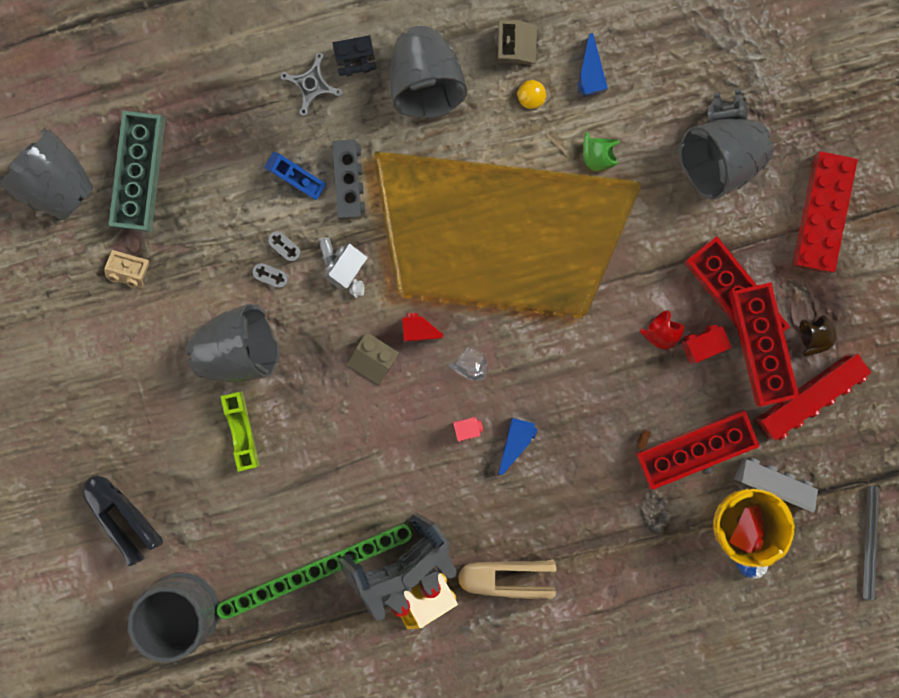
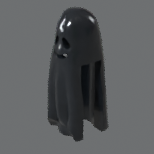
[82,475,163,566]

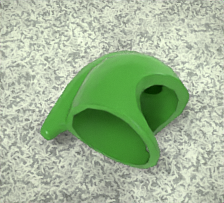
[583,132,620,172]

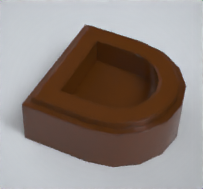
[636,429,651,450]

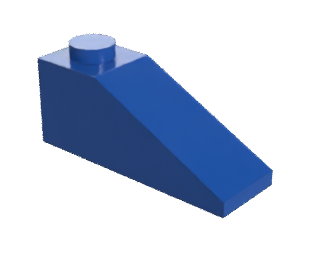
[577,33,608,98]
[264,152,326,200]
[498,418,537,475]

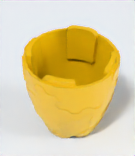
[713,489,794,567]

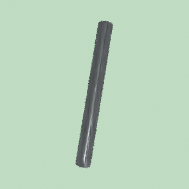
[863,485,879,600]

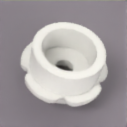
[349,279,364,298]

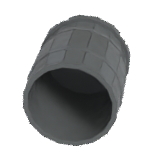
[128,572,220,662]

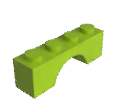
[220,391,260,472]

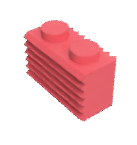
[453,417,484,442]

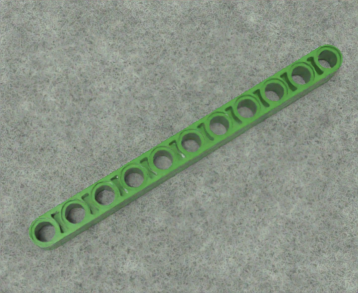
[217,523,412,619]

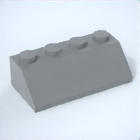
[734,457,818,513]

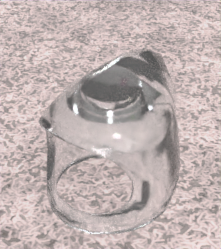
[448,346,488,381]

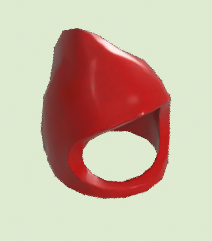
[639,310,685,350]

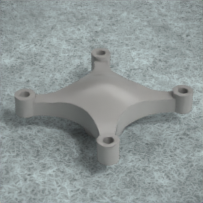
[281,53,343,116]

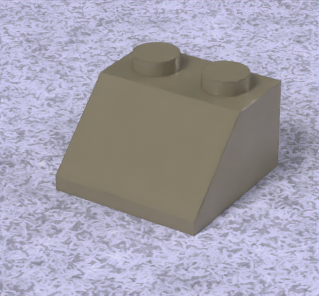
[347,332,400,385]

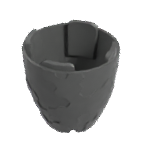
[390,26,467,119]
[679,119,774,199]
[0,128,93,220]
[186,304,279,382]

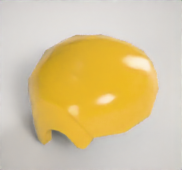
[517,80,546,109]

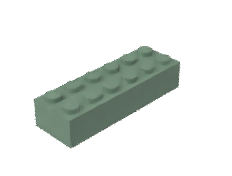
[109,111,166,233]

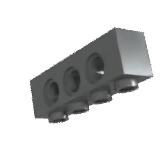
[332,139,365,220]

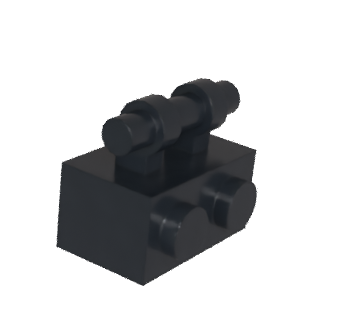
[332,35,377,77]

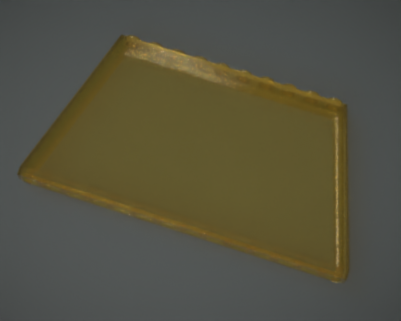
[374,152,641,319]

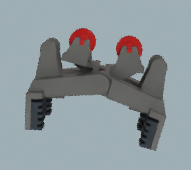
[338,513,456,621]

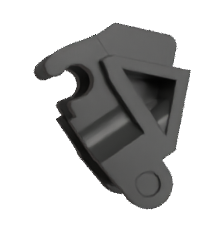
[708,89,748,122]

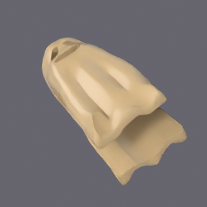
[458,559,556,599]

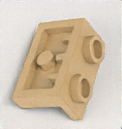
[104,250,149,288]

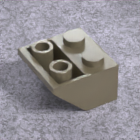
[497,20,537,64]

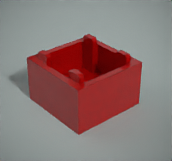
[681,324,732,363]

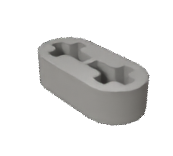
[268,231,301,262]
[253,263,289,288]

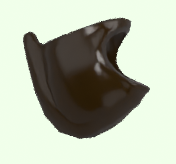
[799,315,836,356]

